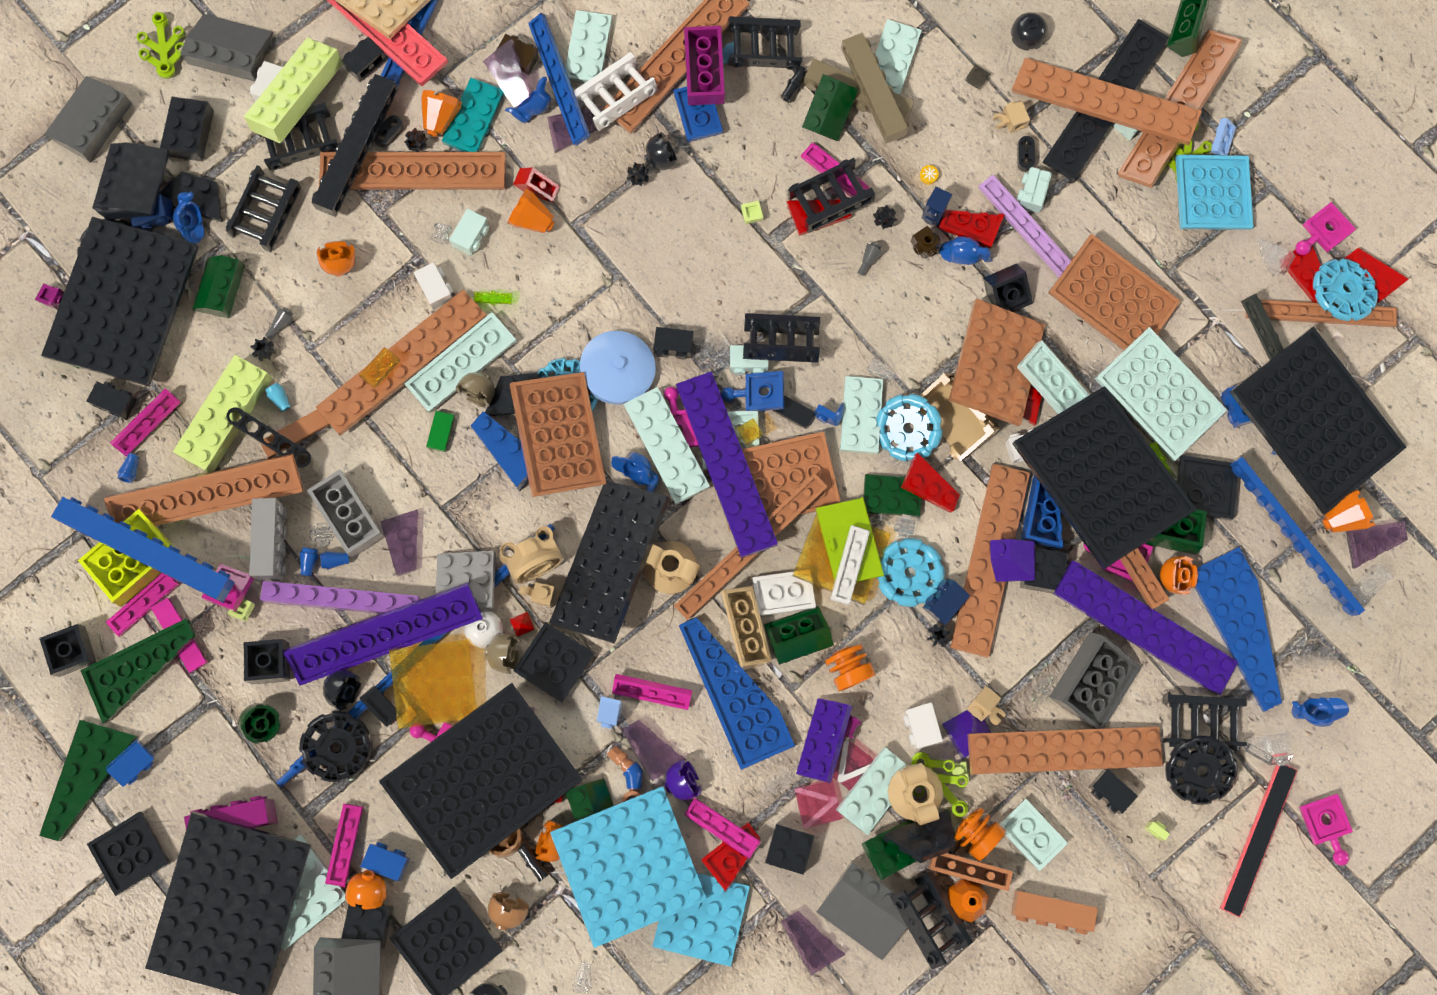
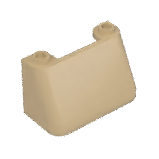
[919,373,1000,461]

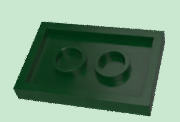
[863,474,921,518]
[861,820,917,880]

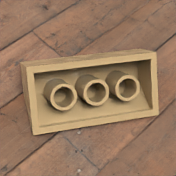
[721,586,772,670]

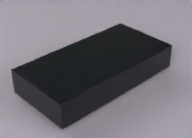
[773,395,815,430]
[359,685,401,727]

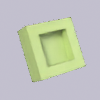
[741,201,763,224]
[227,599,255,622]
[946,762,969,784]
[1144,821,1170,840]

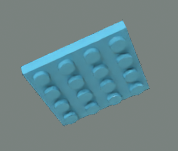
[1176,155,1253,230]
[652,873,750,967]

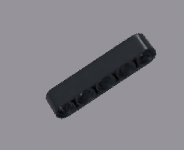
[226,407,311,468]

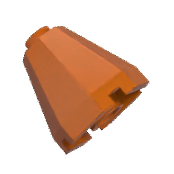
[421,90,462,137]
[507,189,555,233]
[1322,490,1375,533]
[947,879,988,922]

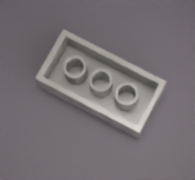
[307,470,385,558]
[249,498,288,582]

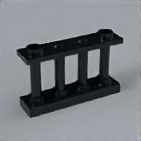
[726,16,802,70]
[259,103,338,170]
[788,158,875,233]
[225,165,302,252]
[743,313,820,363]
[1163,694,1247,751]
[890,871,973,969]

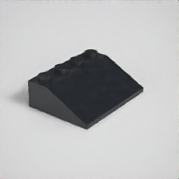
[92,142,170,220]

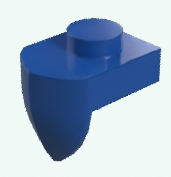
[814,403,844,426]

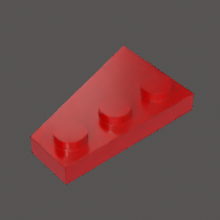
[1344,248,1409,303]

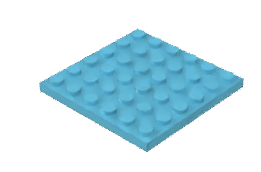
[550,786,707,948]

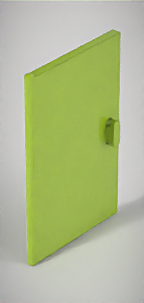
[816,497,884,582]

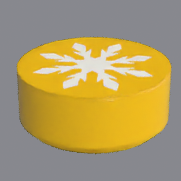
[919,165,939,185]

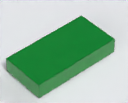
[426,411,455,452]

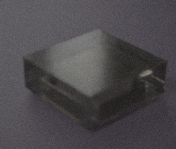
[965,64,990,90]

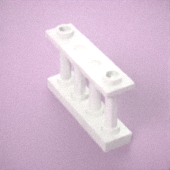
[574,52,658,131]

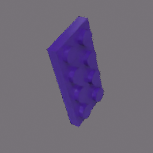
[796,698,853,783]

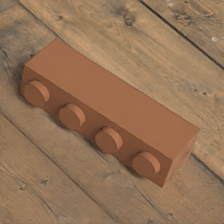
[927,853,1013,891]
[1011,890,1098,935]

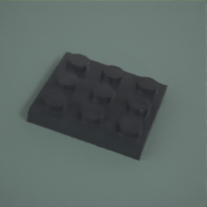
[1177,455,1237,521]
[513,622,594,703]
[87,812,170,896]

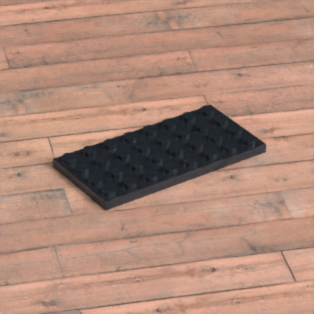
[549,480,670,644]

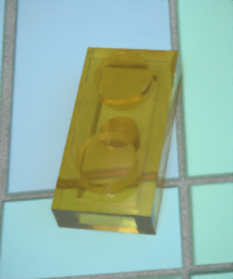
[359,347,400,389]

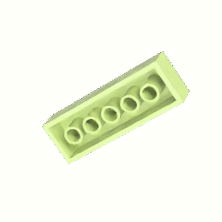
[244,37,343,144]
[173,355,273,473]

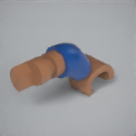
[607,746,643,802]

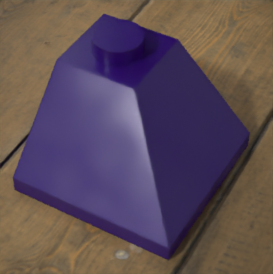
[990,539,1035,582]
[942,710,991,759]

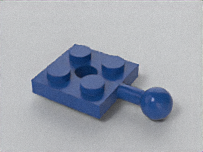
[721,371,784,411]

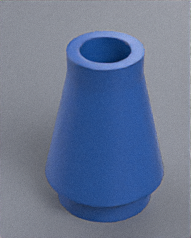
[117,453,139,483]
[300,547,319,576]
[320,551,349,570]

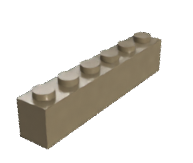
[841,32,909,143]
[804,58,914,119]

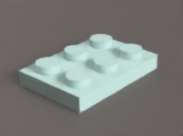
[999,799,1068,871]

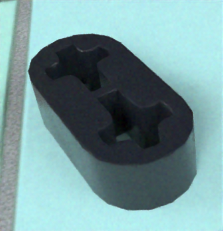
[374,115,403,148]
[1017,136,1035,172]

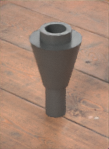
[857,242,883,276]
[265,307,294,339]

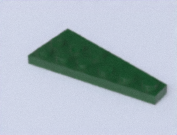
[80,618,196,724]
[39,720,138,841]

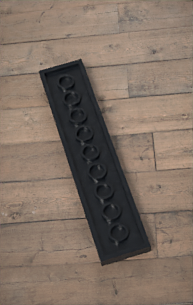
[1042,19,1169,182]

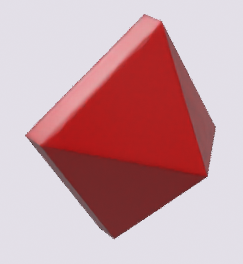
[510,612,535,637]

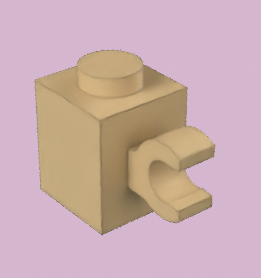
[992,101,1030,133]
[519,582,556,608]
[967,686,1006,726]

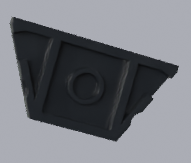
[158,171,223,223]
[485,373,541,416]
[883,810,955,863]

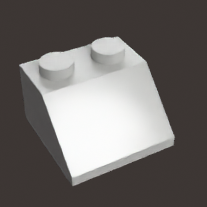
[902,702,943,750]

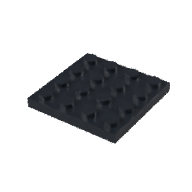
[389,886,503,995]

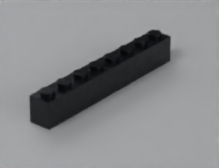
[312,74,399,217]

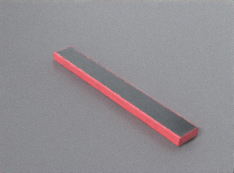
[1219,762,1297,917]

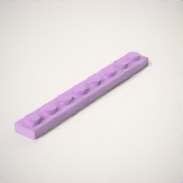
[978,175,1071,278]

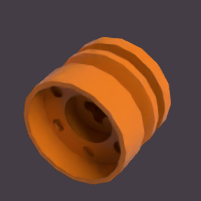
[825,644,876,692]
[954,807,1006,862]

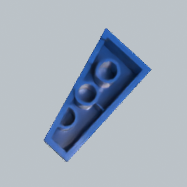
[470,411,529,492]
[1021,475,1063,550]

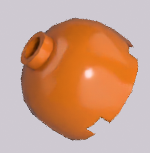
[316,241,356,276]
[1160,556,1198,595]
[535,820,563,862]
[345,870,387,909]

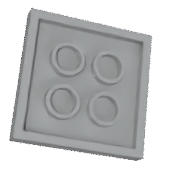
[436,551,496,610]

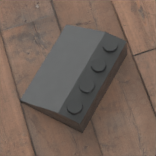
[181,14,273,82]
[44,76,132,163]
[1049,632,1141,729]
[816,862,918,960]
[313,937,381,995]

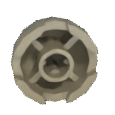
[456,372,495,407]
[485,634,519,674]

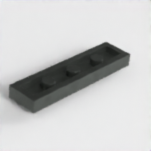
[1241,294,1283,360]

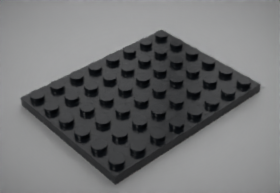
[41,216,199,387]
[1230,326,1407,514]
[1012,386,1197,570]
[378,682,583,879]
[145,811,311,995]

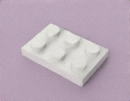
[752,569,816,616]

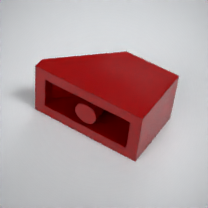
[513,167,559,202]

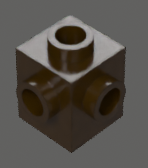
[910,225,941,259]

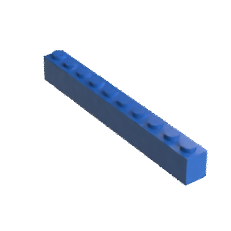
[51,497,235,603]

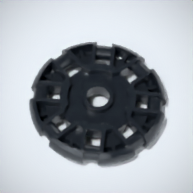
[299,711,373,782]
[1165,735,1238,805]

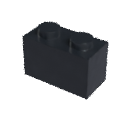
[341,36,386,82]
[653,327,694,360]
[86,381,137,421]
[1088,769,1138,814]

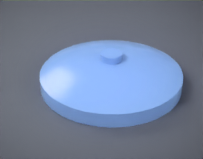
[579,331,655,405]

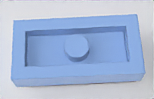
[1211,118,1236,156]

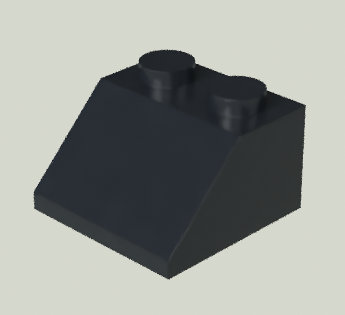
[983,264,1033,312]

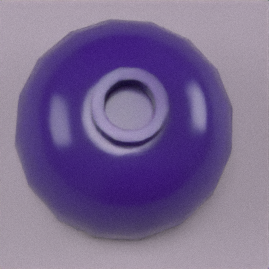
[664,759,701,800]

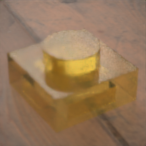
[737,418,763,445]

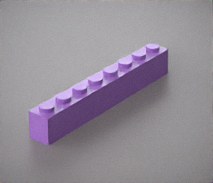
[260,581,421,614]

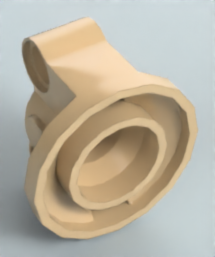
[499,526,564,584]
[644,541,700,595]
[887,763,943,825]

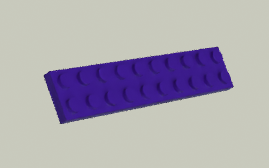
[676,371,778,559]
[1053,560,1238,695]
[283,583,483,686]

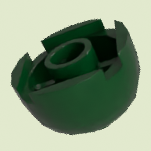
[238,703,280,744]

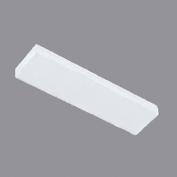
[830,525,870,605]

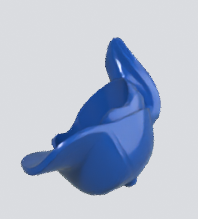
[505,77,551,123]
[173,192,204,244]
[939,236,992,265]
[611,452,659,492]
[1291,697,1349,727]

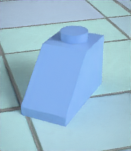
[597,696,622,729]

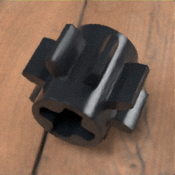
[404,128,428,152]
[627,162,649,186]
[873,205,897,230]
[250,337,276,362]
[926,624,950,648]

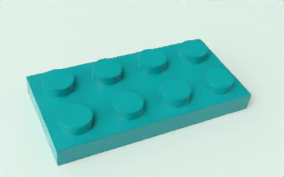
[442,77,505,152]

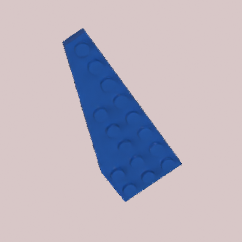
[1194,547,1282,712]
[679,617,795,770]

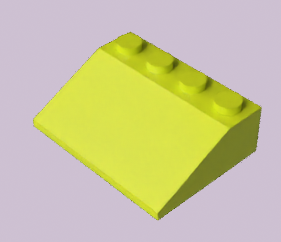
[78,509,180,607]

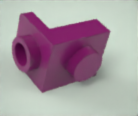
[35,283,64,310]

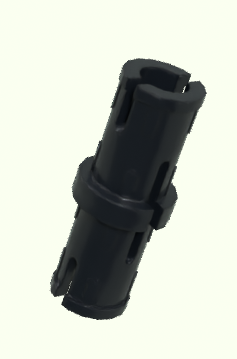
[780,66,808,103]
[518,842,549,882]

